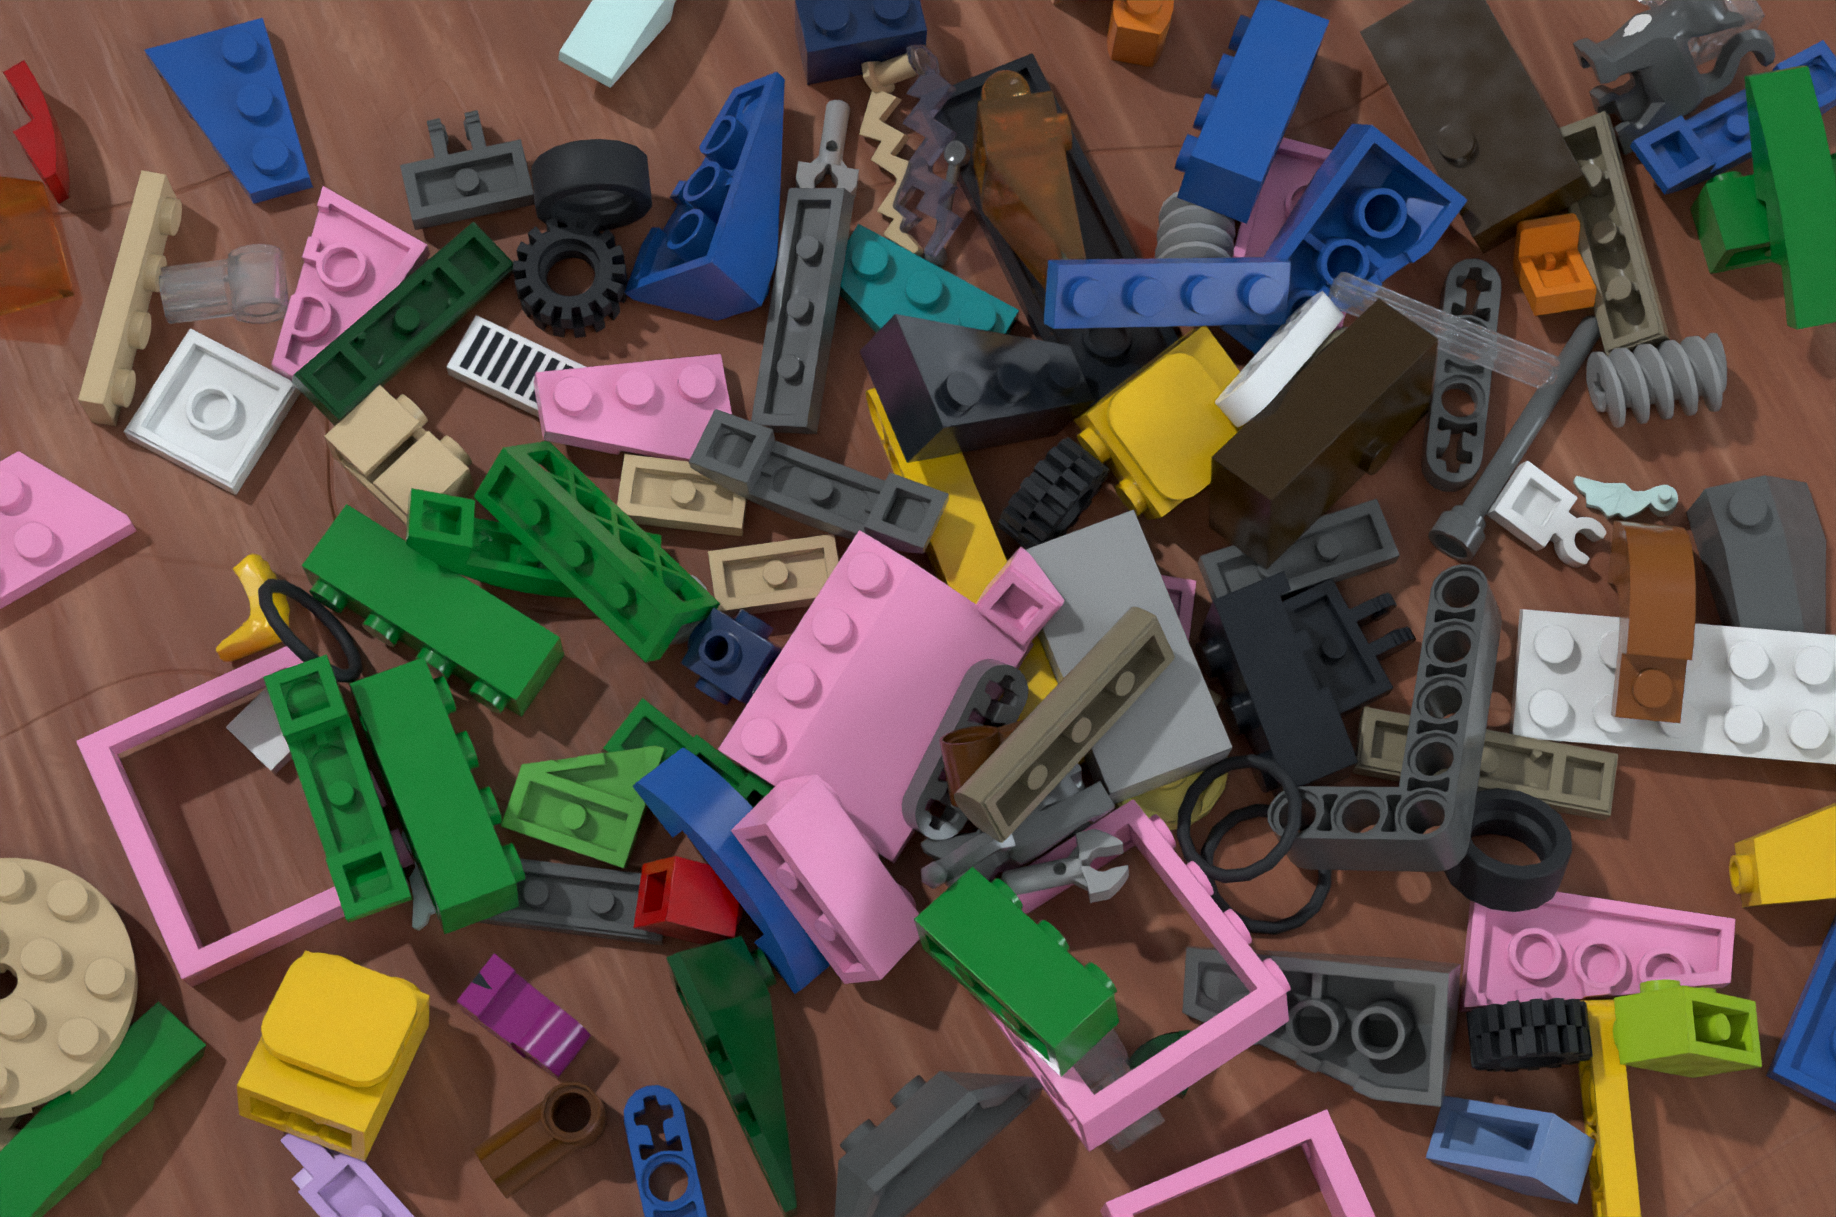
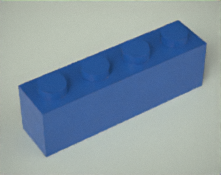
[1174,0,1330,224]

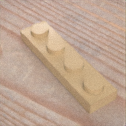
[78,170,182,426]

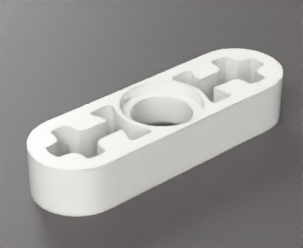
[1215,291,1344,427]

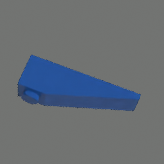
[625,72,785,321]
[1219,124,1468,355]

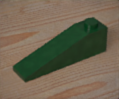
[666,936,798,1217]

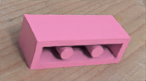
[731,773,920,984]

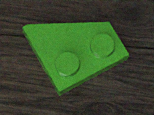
[501,745,668,868]

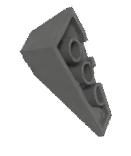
[1182,946,1461,1107]

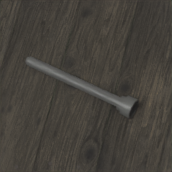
[1428,315,1601,562]

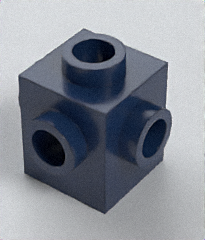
[680,608,783,706]

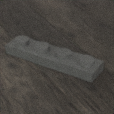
[751,188,855,434]

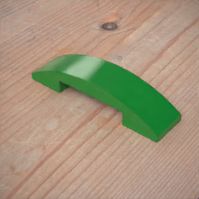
[406,488,661,598]
[263,654,412,923]

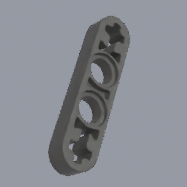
[1421,259,1501,492]

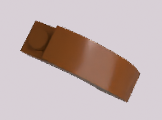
[1607,520,1696,723]

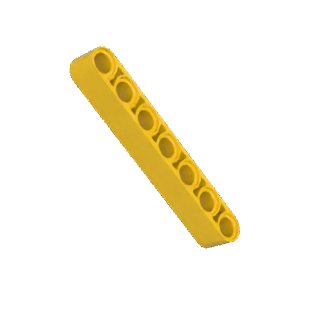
[865,388,1085,765]

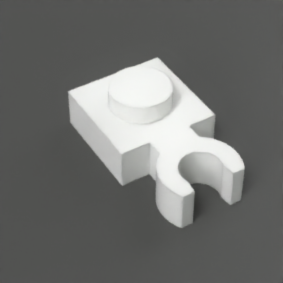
[1486,461,1607,568]

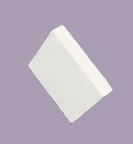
[124,328,301,495]

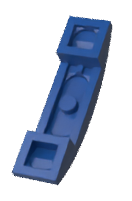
[1630,40,1836,195]
[632,747,830,994]

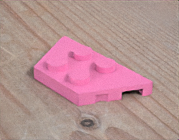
[0,451,137,609]

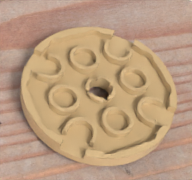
[0,858,138,1118]

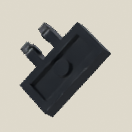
[1283,578,1417,718]

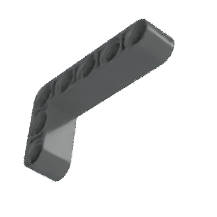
[1267,564,1502,872]

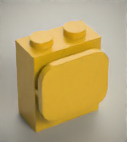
[1074,326,1249,520]
[237,950,430,1161]

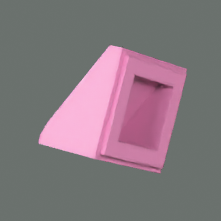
[974,546,1065,648]

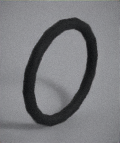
[258,579,363,683]
[1177,754,1302,883]
[1200,804,1332,935]

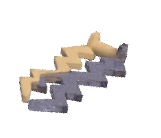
[859,45,963,257]

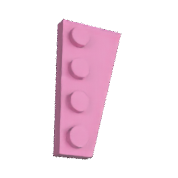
[1459,892,1735,1012]

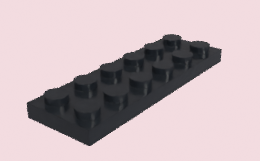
[922,53,1179,418]

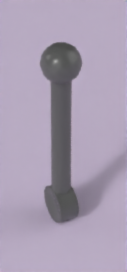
[923,141,971,267]

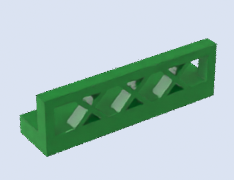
[473,441,720,663]

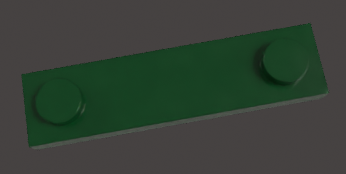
[291,222,513,426]

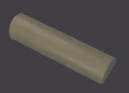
[1558,111,1670,356]
[954,607,1175,843]

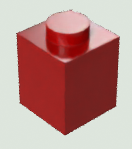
[633,856,744,944]

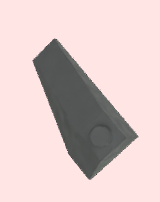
[1686,475,1826,634]

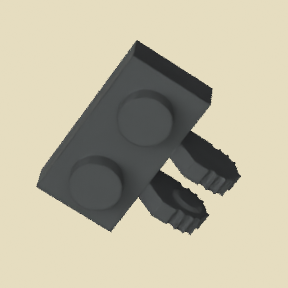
[400,110,535,230]

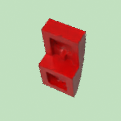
[3,60,70,204]

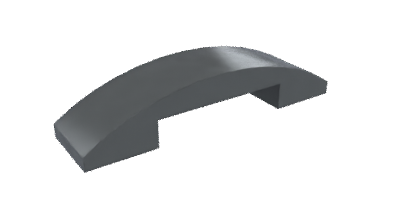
[689,409,949,554]

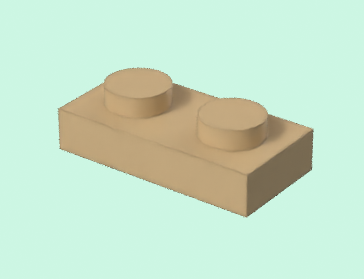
[617,454,747,536]
[708,534,839,617]

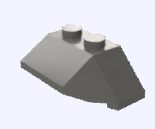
[835,1071,1044,1217]

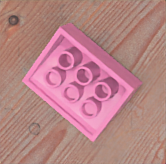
[718,530,1034,863]

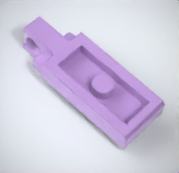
[280,1133,414,1217]

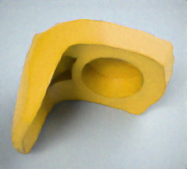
[216,553,290,662]

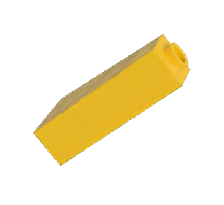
[1729,803,1836,908]

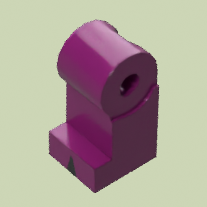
[457,953,591,1079]

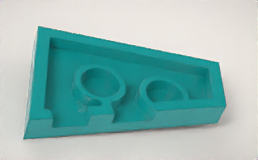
[839,224,1019,335]

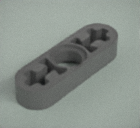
[902,659,1028,840]

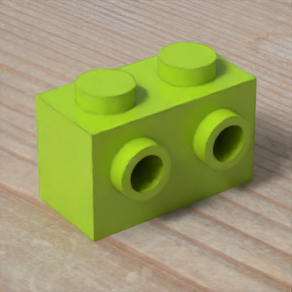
[1613,979,1762,1078]

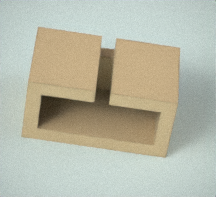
[324,385,475,527]

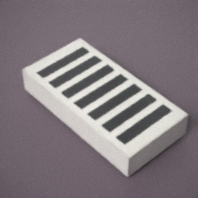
[447,315,586,417]

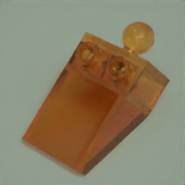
[972,70,1086,291]

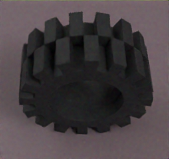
[513,216,628,338]
[997,437,1109,549]
[1466,998,1593,1072]

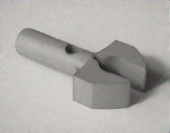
[796,100,859,197]
[1001,829,1129,903]

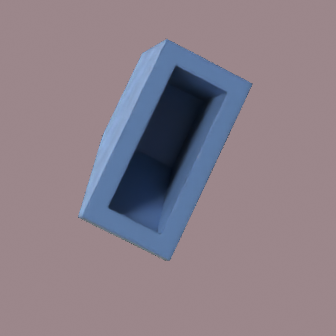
[1426,1096,1595,1204]

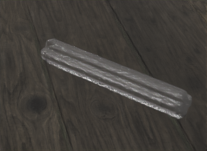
[1328,272,1560,390]

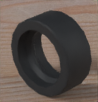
[531,139,652,231]
[1444,788,1572,912]

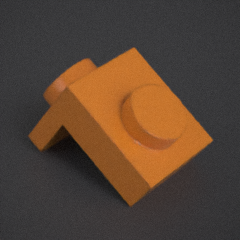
[1513,213,1597,316]

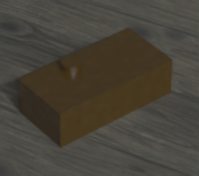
[1360,0,1592,254]
[1209,298,1439,570]

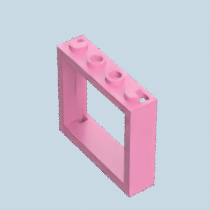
[76,646,414,987]
[981,799,1291,1152]
[1100,1109,1375,1217]

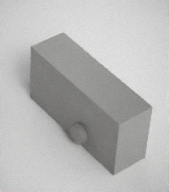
[1013,510,1232,804]

